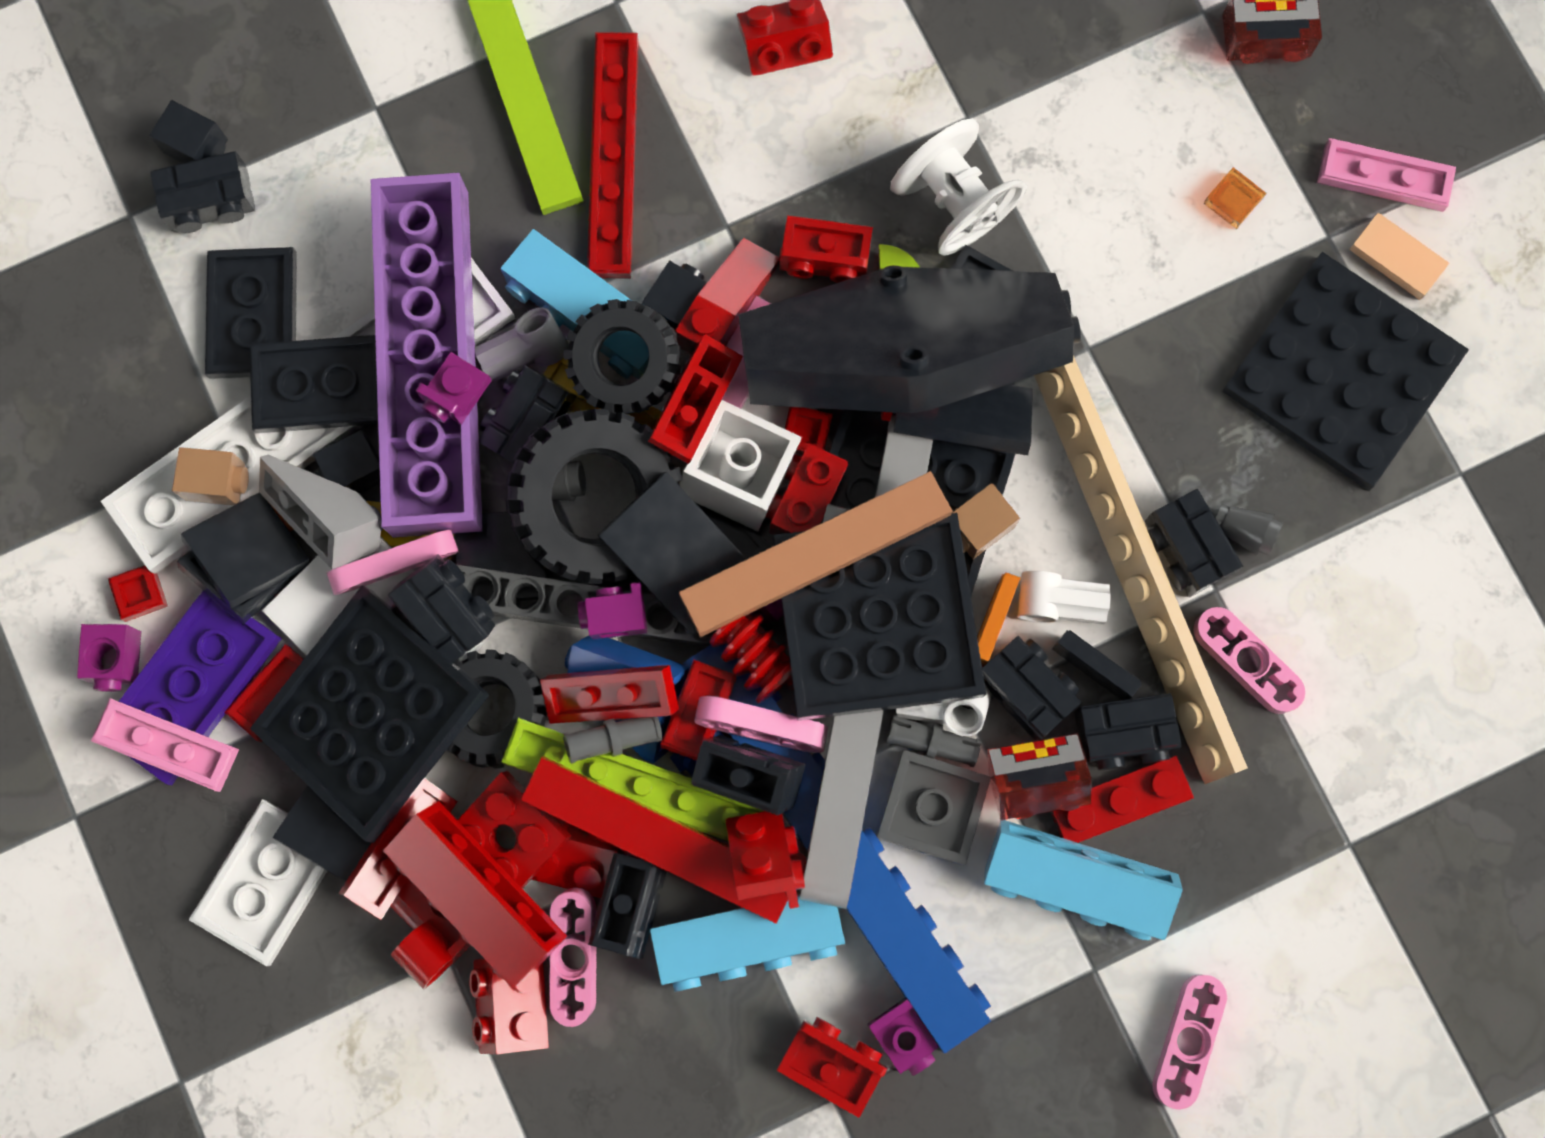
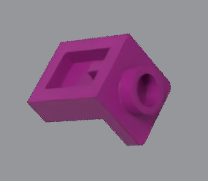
[415,352,492,425]

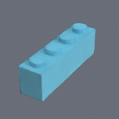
[501,229,649,379]
[984,819,1183,940]
[650,895,845,992]

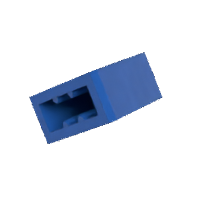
[564,635,689,763]

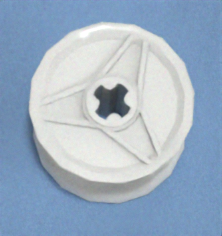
[890,118,1028,256]

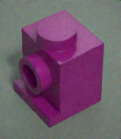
[578,583,648,640]
[867,998,939,1076]

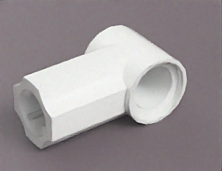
[1017,571,1111,625]
[896,685,991,736]

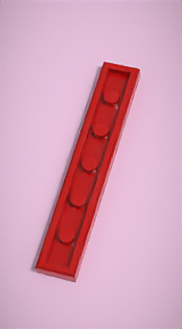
[587,32,639,279]
[521,756,788,924]

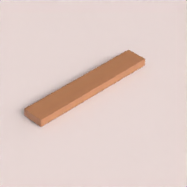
[679,471,953,637]

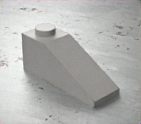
[259,454,383,570]

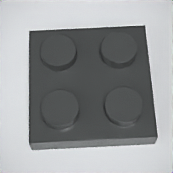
[877,750,991,866]

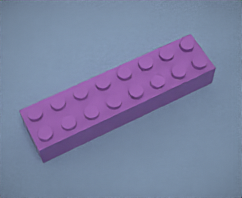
[370,173,483,538]

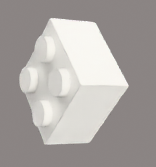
[680,400,802,531]

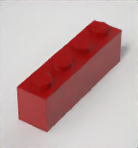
[383,801,568,989]

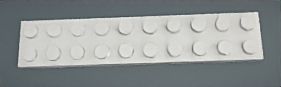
[101,258,515,574]

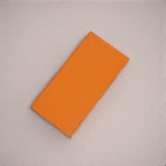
[977,572,1020,667]

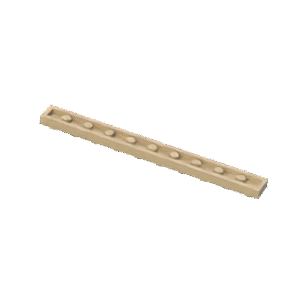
[1034,355,1247,784]

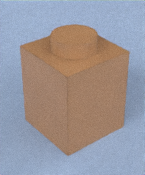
[172,447,249,506]
[953,483,1020,559]

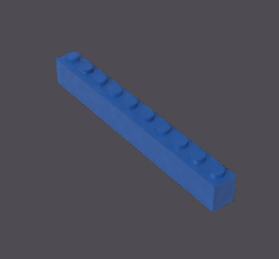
[683,644,991,1054]

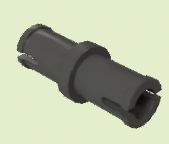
[886,715,982,768]
[563,717,662,763]

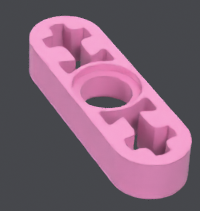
[326,530,459,595]
[1193,607,1305,714]
[695,696,828,753]
[550,888,597,1027]
[1152,975,1227,1110]

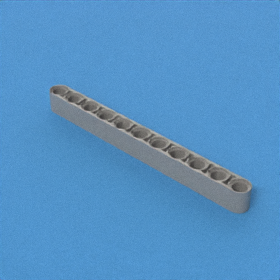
[799,415,933,909]

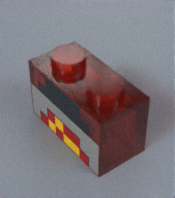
[1222,0,1322,64]
[987,733,1091,820]

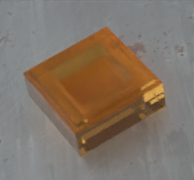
[1204,167,1267,229]

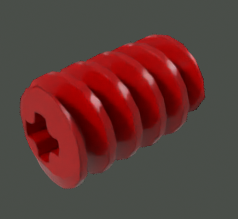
[709,615,792,704]

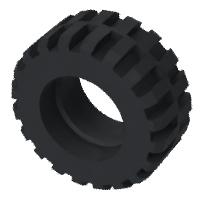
[505,409,683,584]

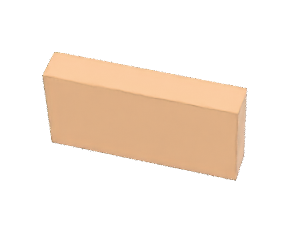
[1349,212,1449,300]

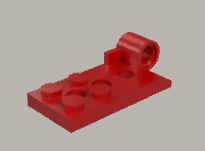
[390,770,572,990]

